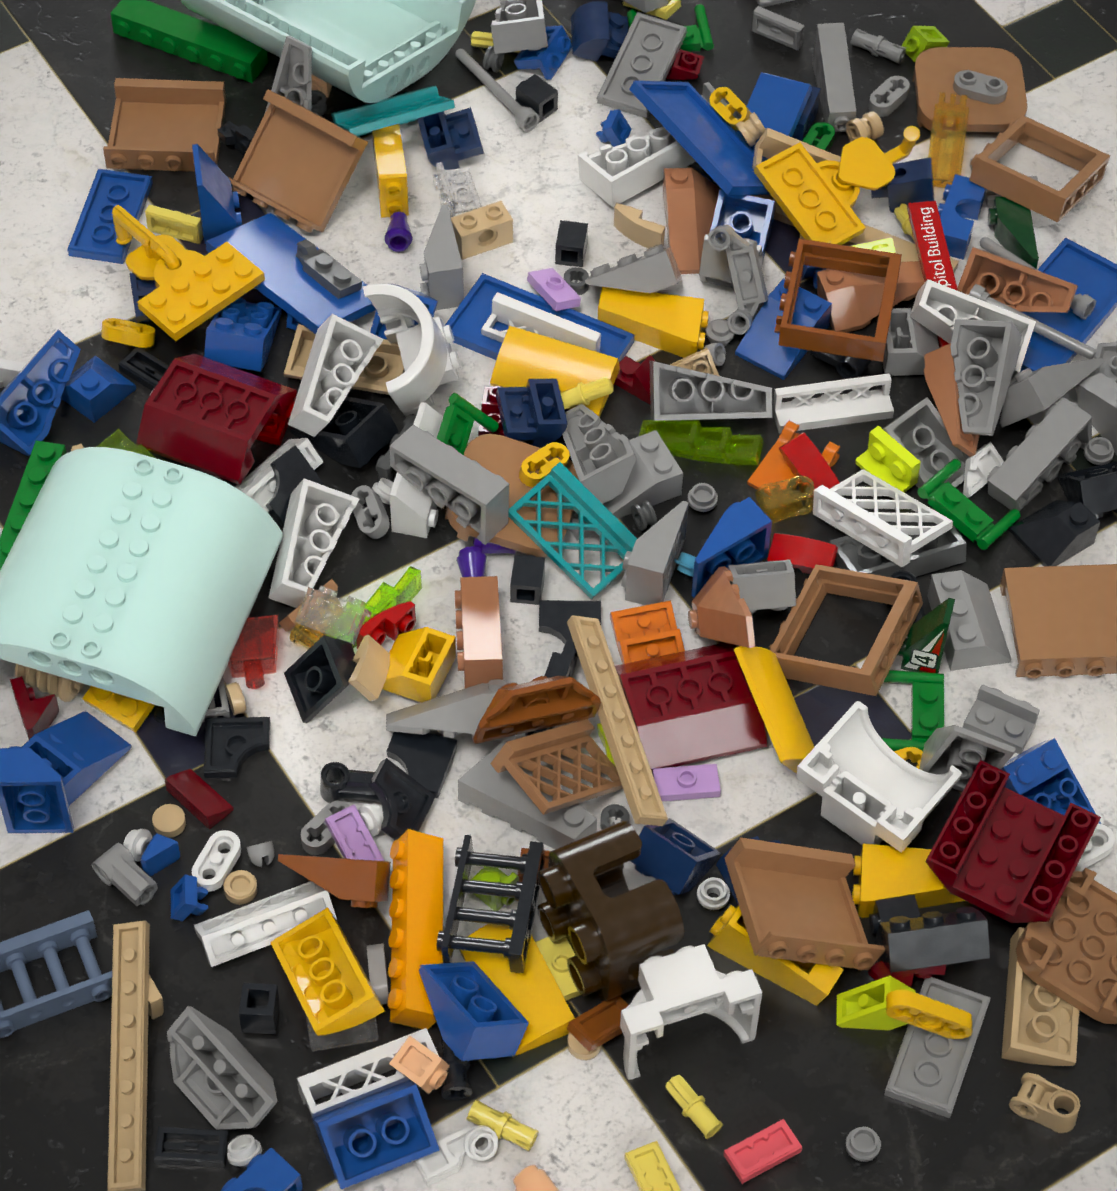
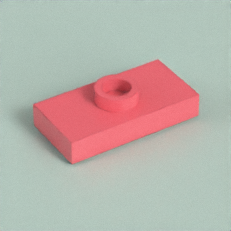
[724,1119,802,1184]

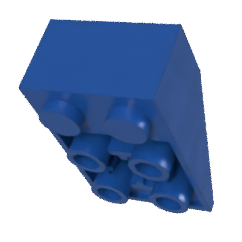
[204,298,282,372]
[22,711,132,806]
[1001,738,1101,824]

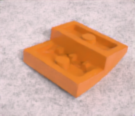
[609,600,685,664]

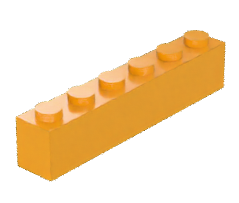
[387,829,443,1030]

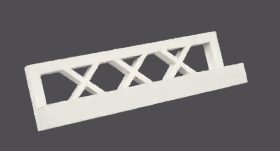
[481,292,601,353]
[772,373,894,433]
[235,438,323,512]
[194,881,337,967]
[297,1028,439,1118]

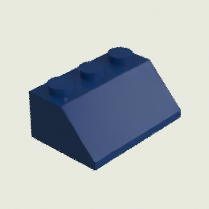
[0,746,74,834]
[312,1080,440,1190]

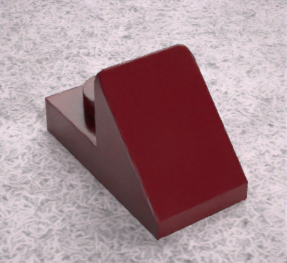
[614,355,656,405]
[10,676,59,740]

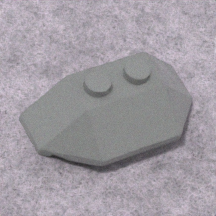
[167,1006,278,1130]

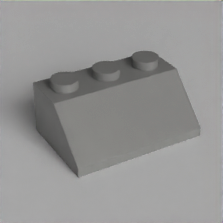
[927,570,1011,671]

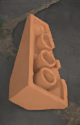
[663,168,719,274]
[957,247,1078,313]
[688,566,755,648]

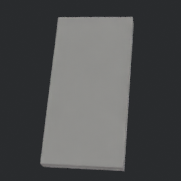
[597,12,687,118]
[884,977,991,1118]

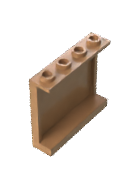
[103,78,226,171]
[228,89,368,233]
[1000,564,1117,678]
[725,837,885,970]

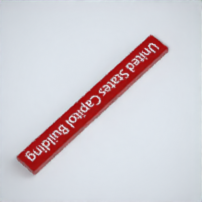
[907,200,958,348]

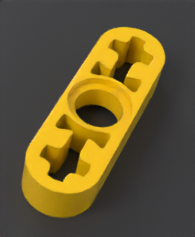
[886,990,972,1039]

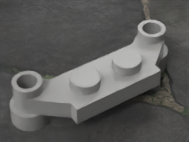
[708,225,768,335]

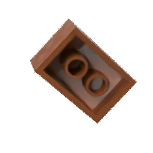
[278,854,391,908]

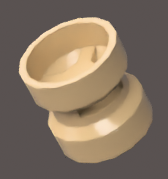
[846,111,884,142]

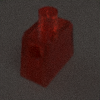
[228,615,279,689]

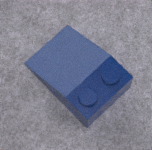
[192,144,242,244]
[710,190,776,258]
[735,279,832,380]
[691,497,772,598]
[419,961,529,1061]

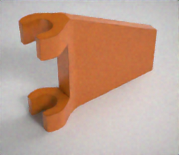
[747,420,840,498]

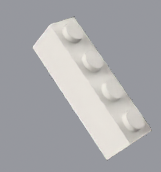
[390,402,443,538]

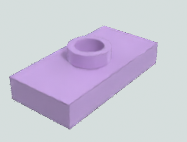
[527,268,581,311]
[652,764,721,801]
[324,804,385,861]

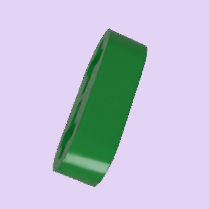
[802,122,835,152]

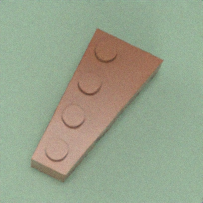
[455,576,503,688]

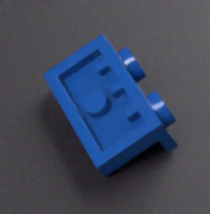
[514,25,572,80]

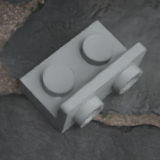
[963,685,1040,754]

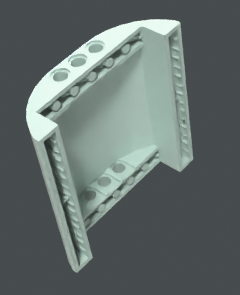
[181,0,476,103]
[0,447,283,736]

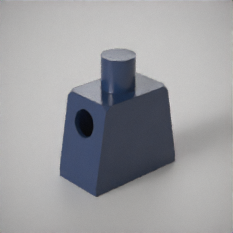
[871,157,934,213]

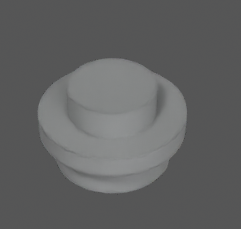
[706,319,734,346]
[1084,437,1114,465]
[688,483,718,512]
[846,1127,881,1162]

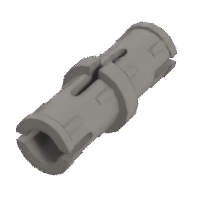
[851,28,906,64]

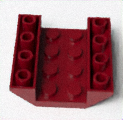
[136,354,297,485]
[615,643,768,772]
[926,760,1101,923]

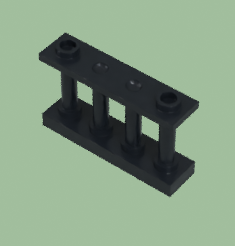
[437,835,545,973]

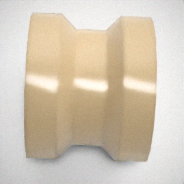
[736,112,766,148]

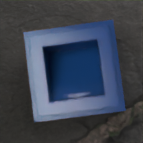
[140,833,181,877]

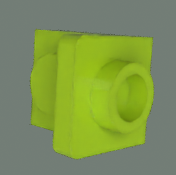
[902,26,950,62]
[471,866,519,911]

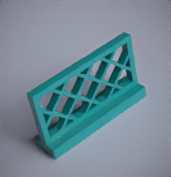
[332,86,455,136]
[508,462,637,600]

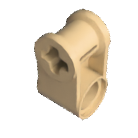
[1009,1073,1080,1133]

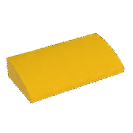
[490,325,620,417]
[734,646,814,774]
[270,907,385,1036]
[459,924,575,1057]

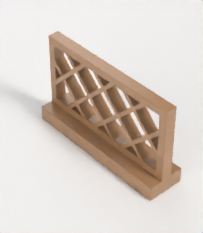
[490,719,623,815]

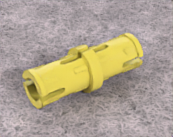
[467,1100,539,1151]

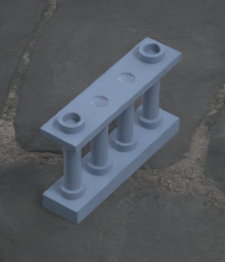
[0,910,112,1038]

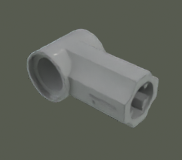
[92,842,158,906]

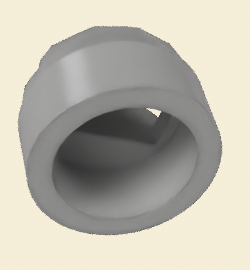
[703,343,726,366]
[246,841,274,867]

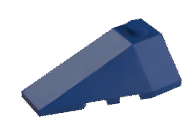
[0,329,81,456]

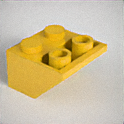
[382,627,456,703]

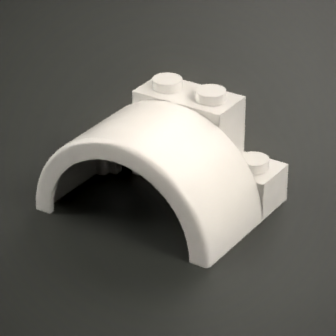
[363,284,461,418]
[796,701,962,853]
[620,944,762,1080]

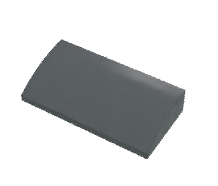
[829,509,967,577]

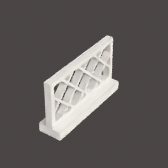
[813,469,953,567]

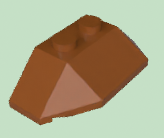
[473,676,601,744]

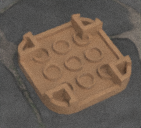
[913,47,1027,140]
[445,434,579,557]
[1016,868,1117,1024]

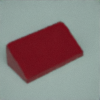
[165,768,234,830]

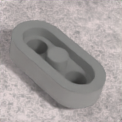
[953,70,1008,104]

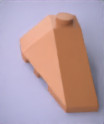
[817,261,924,333]
[924,343,979,457]

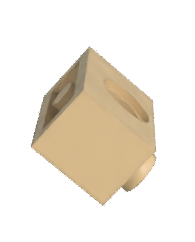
[451,201,513,260]

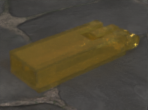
[928,92,969,188]

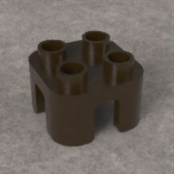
[537,821,684,1002]

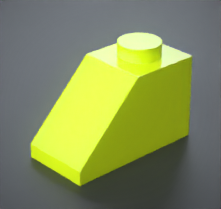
[837,975,915,1031]

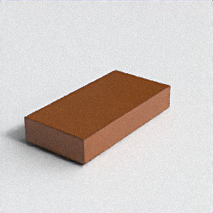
[567,996,628,1052]

